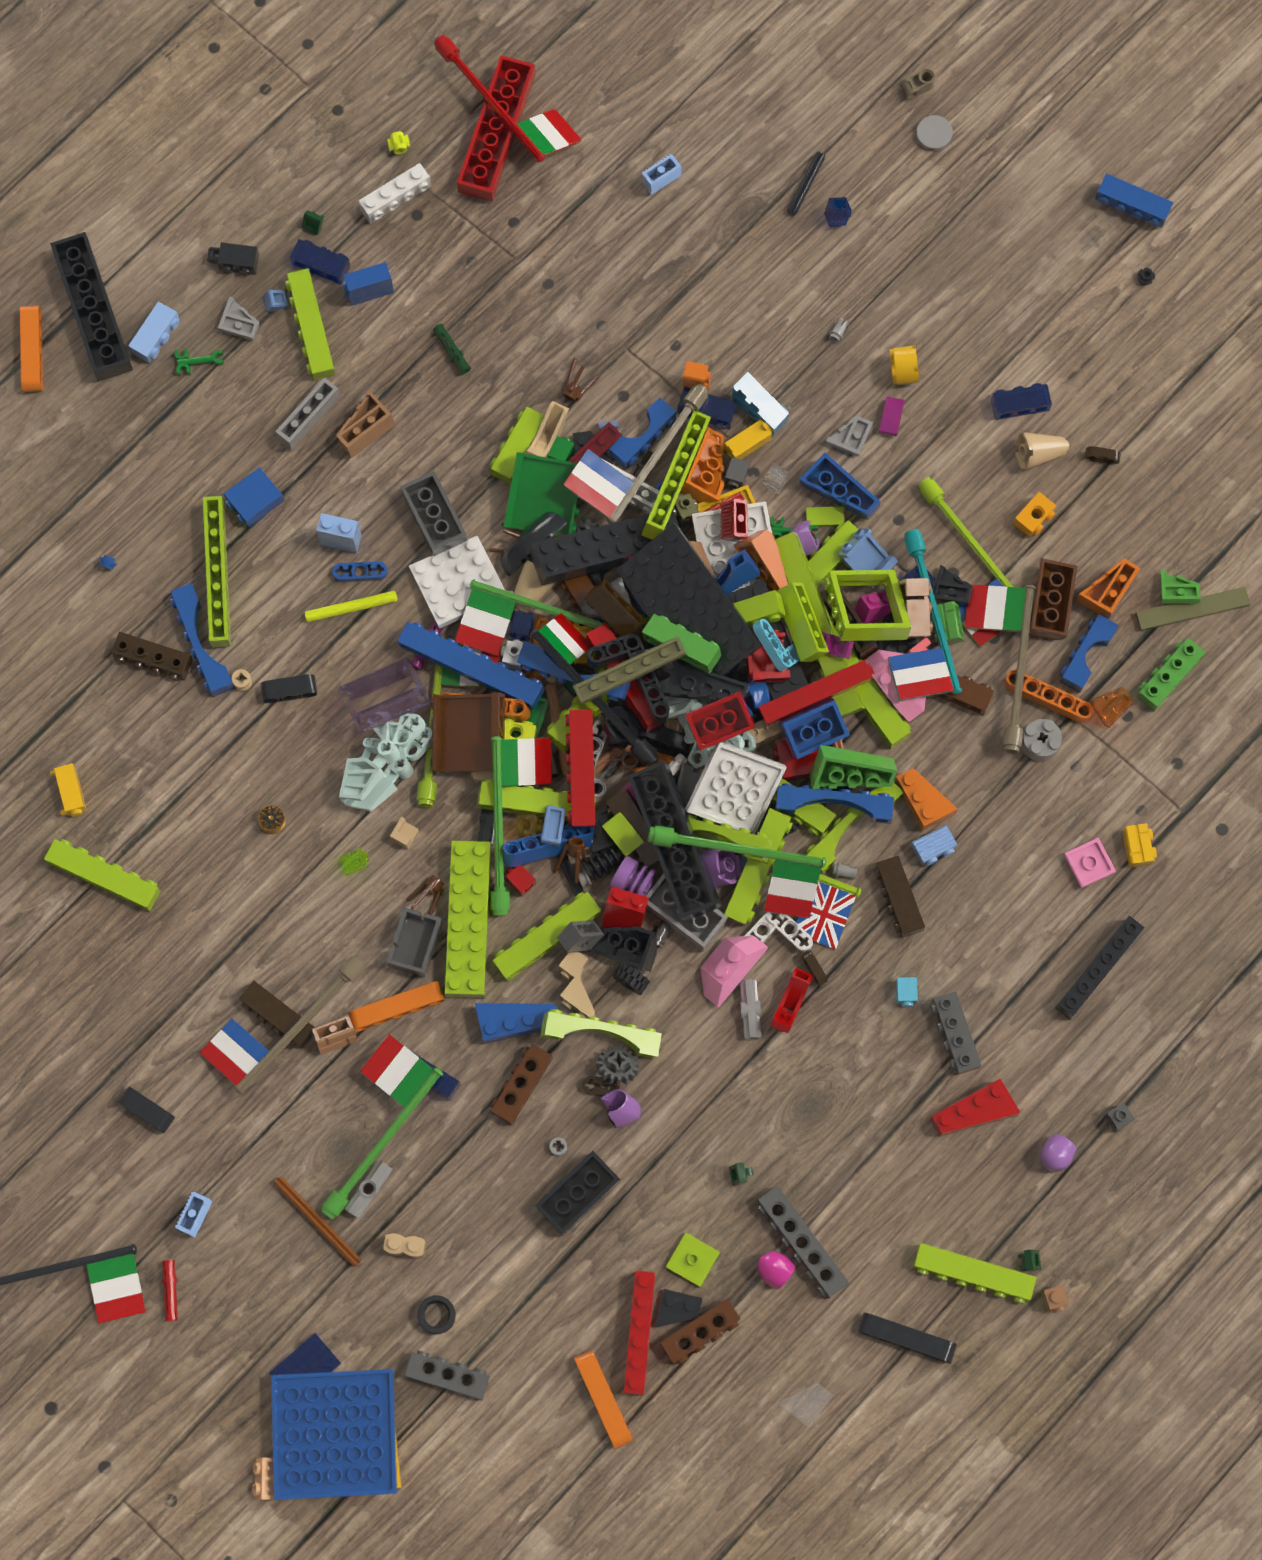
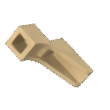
[526,401,569,458]
[559,951,595,1019]

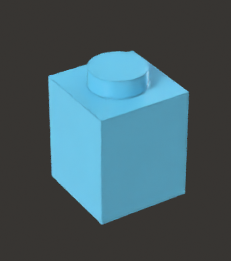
[896,977,918,1007]

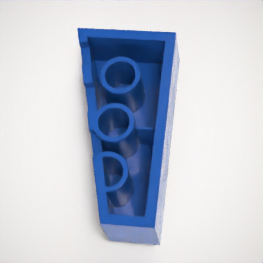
[799,453,881,520]
[475,1003,557,1045]

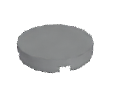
[916,115,953,151]

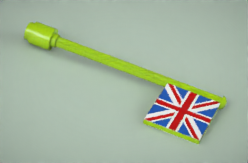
[695,833,862,950]

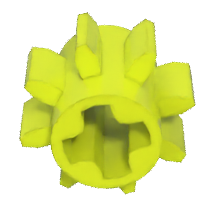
[387,131,410,154]

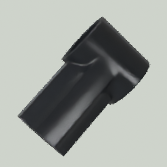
[477,809,494,846]

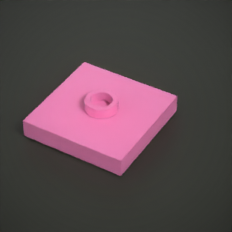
[1064,837,1116,889]

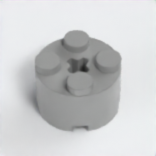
[1021,719,1062,762]

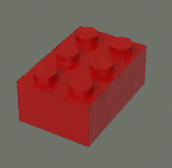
[685,690,756,751]

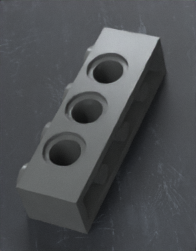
[405,1350,490,1400]

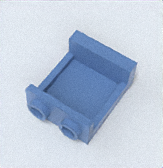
[838,528,898,588]

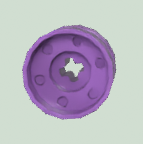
[608,856,657,896]

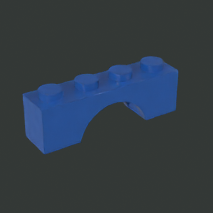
[609,397,676,469]
[1060,614,1119,693]

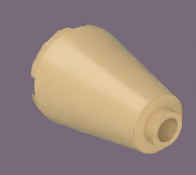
[1015,432,1069,470]
[514,560,556,614]

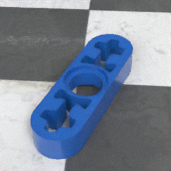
[332,561,388,582]

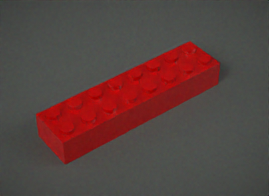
[457,55,536,202]

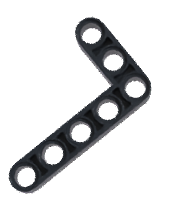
[587,634,670,724]

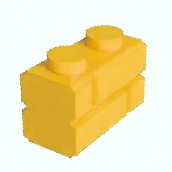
[1122,823,1157,868]

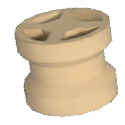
[232,669,252,692]

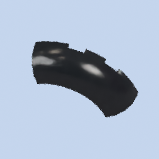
[500,512,568,576]

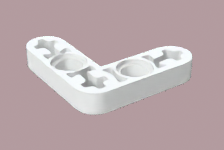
[745,912,813,952]

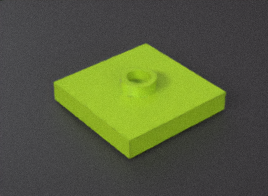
[666,1232,720,1287]

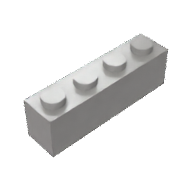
[275,377,340,450]

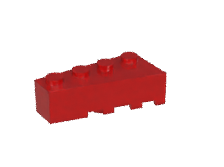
[930,1078,1020,1136]

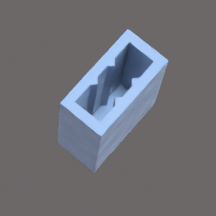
[316,513,362,553]

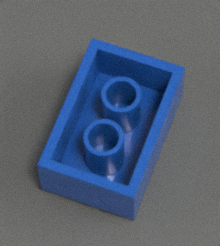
[778,699,850,759]

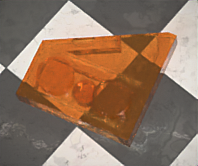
[1089,687,1134,728]

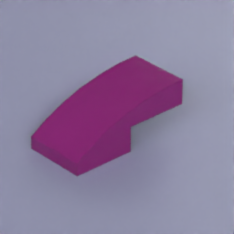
[879,396,905,437]
[822,632,854,659]

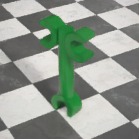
[174,348,224,376]
[770,516,818,538]

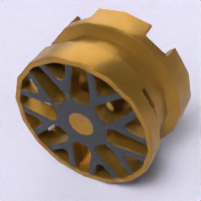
[258,805,286,834]

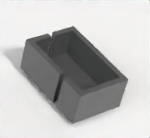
[386,907,443,977]

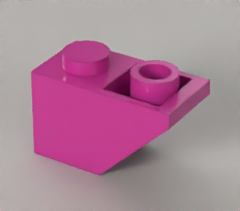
[855,591,891,624]

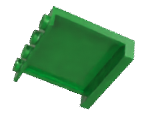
[503,452,580,536]

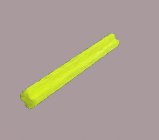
[305,591,397,622]

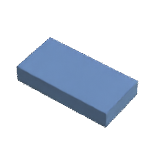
[540,805,566,846]

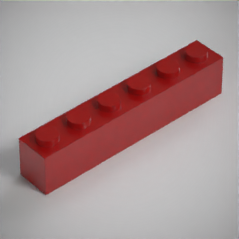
[586,623,665,732]
[565,709,595,827]
[624,1271,656,1396]

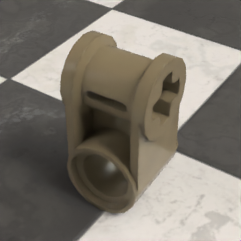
[899,68,935,100]

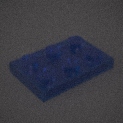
[269,1333,342,1375]

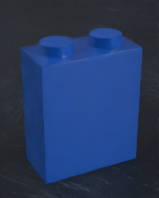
[342,262,394,306]
[224,467,284,527]

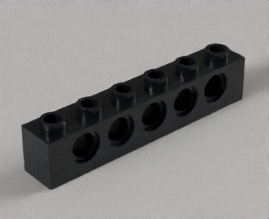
[1055,915,1145,1020]

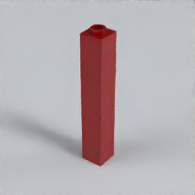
[759,660,875,727]

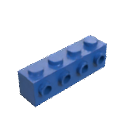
[1095,173,1173,228]

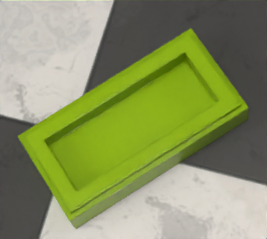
[806,506,845,527]

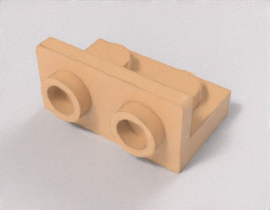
[252,1458,274,1500]

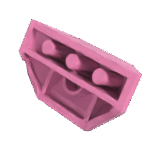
[865,650,926,722]
[700,936,768,1008]

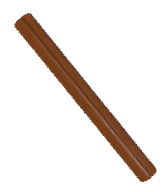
[274,1176,361,1267]

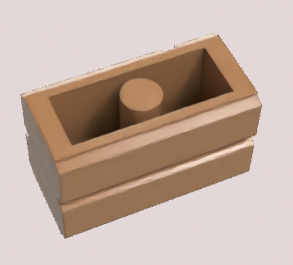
[312,1015,358,1055]

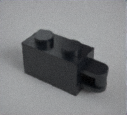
[206,242,259,275]

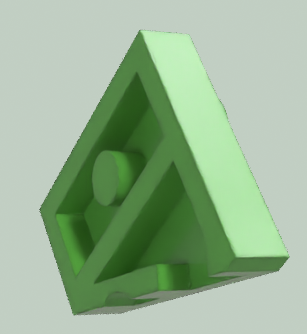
[1160,570,1201,604]

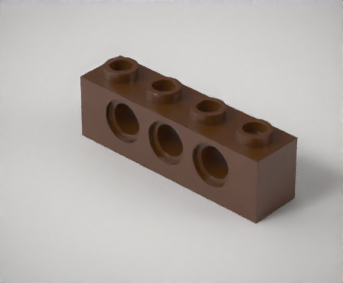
[490,1044,553,1125]
[660,1298,741,1365]

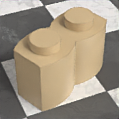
[383,1234,427,1259]

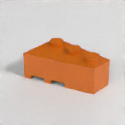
[1076,558,1140,619]
[894,768,958,831]

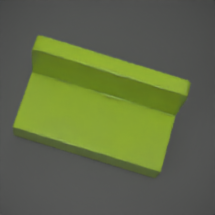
[602,812,644,856]

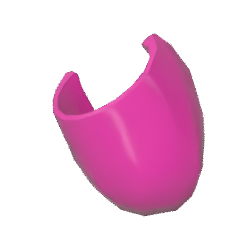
[757,1251,795,1289]

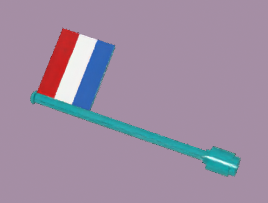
[887,529,962,701]

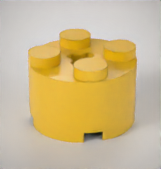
[890,345,919,385]

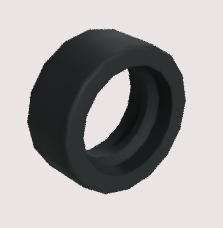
[417,1295,456,1334]

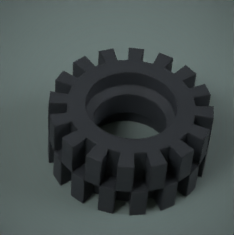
[612,962,650,995]

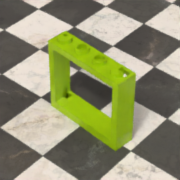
[825,570,911,641]

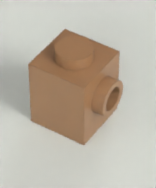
[1041,1285,1069,1313]

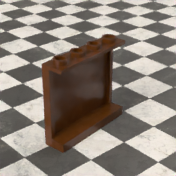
[430,693,505,772]

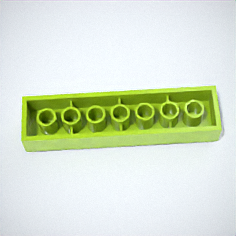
[445,841,491,999]

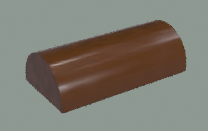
[1029,558,1078,640]

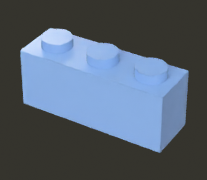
[128,302,179,364]

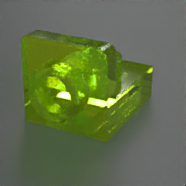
[339,847,370,876]

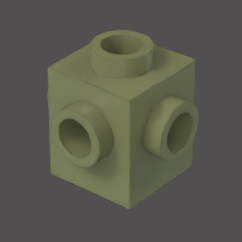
[673,493,699,526]

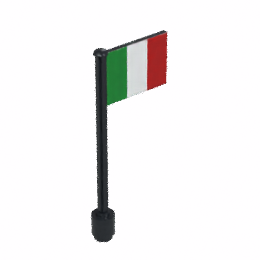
[530,612,659,766]
[0,1243,146,1324]

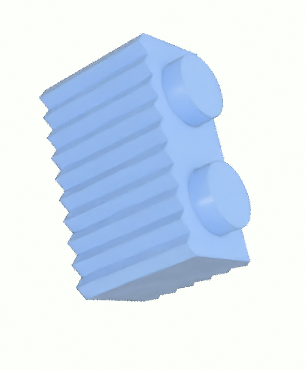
[642,154,682,195]
[911,825,957,866]
[175,1192,213,1238]

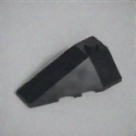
[586,926,657,972]

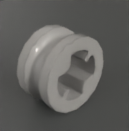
[579,869,592,888]
[550,1137,567,1156]

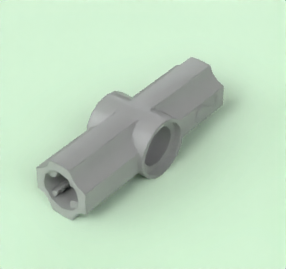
[740,979,762,1040]
[345,1160,393,1219]

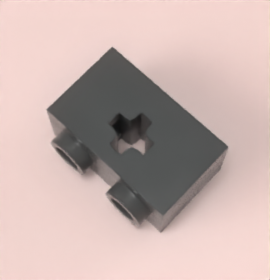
[557,920,604,952]

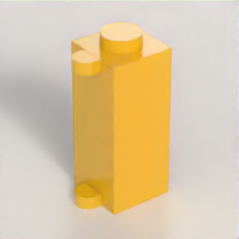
[724,419,773,460]
[50,763,87,817]

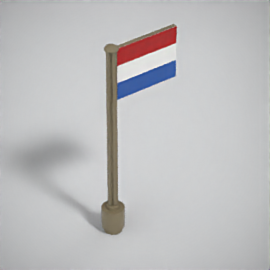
[562,383,709,524]
[199,954,368,1094]

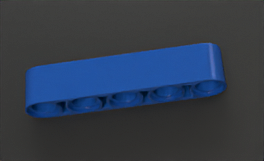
[503,825,594,867]

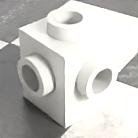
[501,640,523,671]

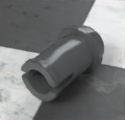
[656,922,671,948]

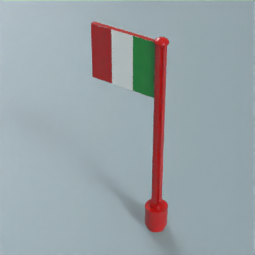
[434,35,582,162]

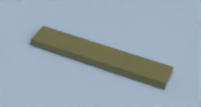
[1135,587,1250,631]
[573,636,687,705]

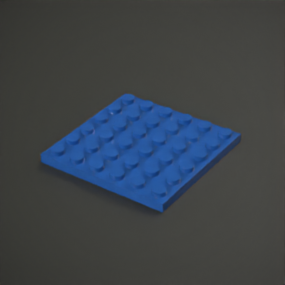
[271,1369,397,1500]

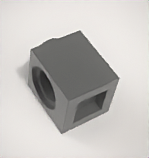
[725,457,750,489]
[1104,1103,1135,1132]

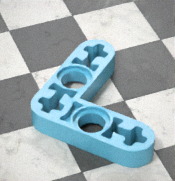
[753,619,800,671]

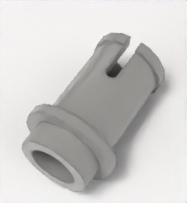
[829,318,849,343]
[832,862,858,879]

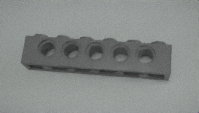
[757,1186,849,1298]

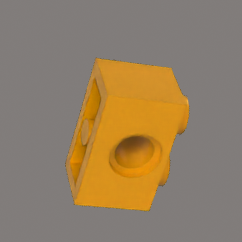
[1013,492,1056,538]

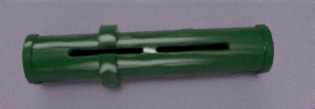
[433,324,471,375]

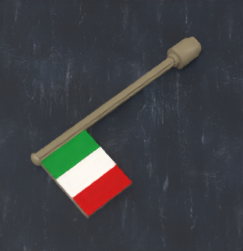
[965,584,1036,754]

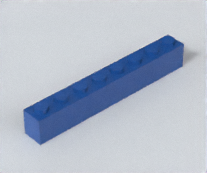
[397,622,544,710]

